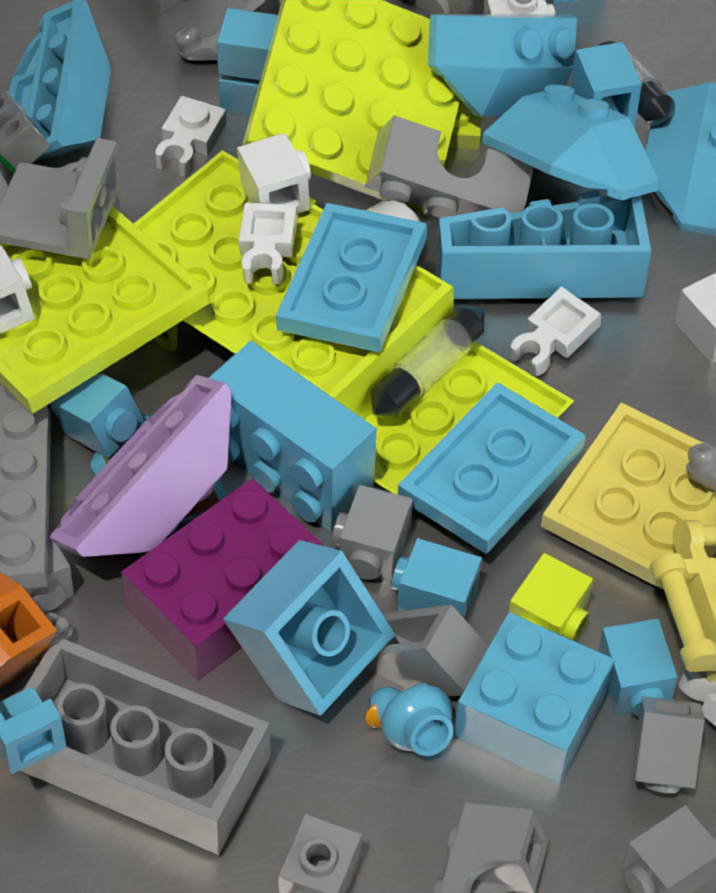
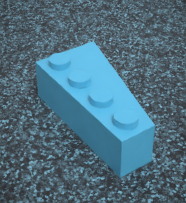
[436,190,651,299]

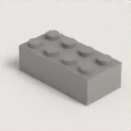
[19,636,271,855]

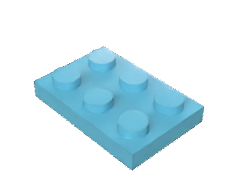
[276,203,427,353]
[398,382,586,554]

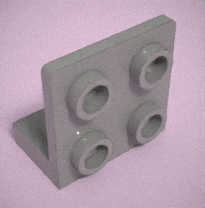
[0,138,120,259]

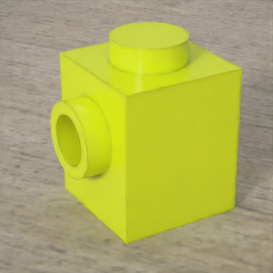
[508,553,594,642]

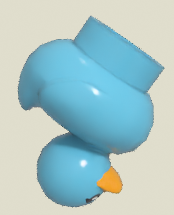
[365,683,454,756]

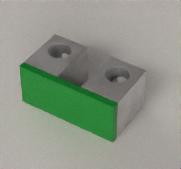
[0,89,50,174]

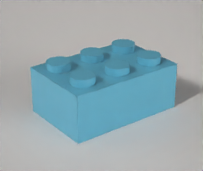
[209,341,377,533]

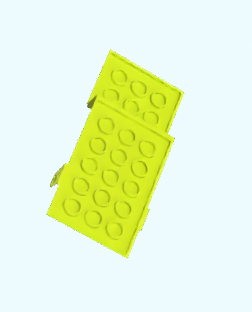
[134,150,574,495]

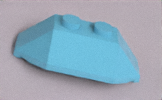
[9,0,111,161]
[428,14,577,117]
[645,82,716,236]
[482,84,659,201]

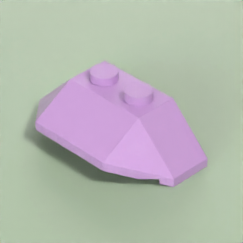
[49,375,232,557]

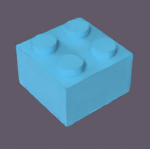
[223,540,395,716]
[454,612,615,785]

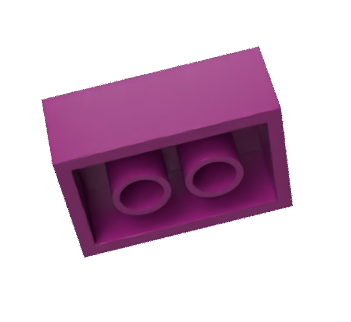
[121,478,324,681]

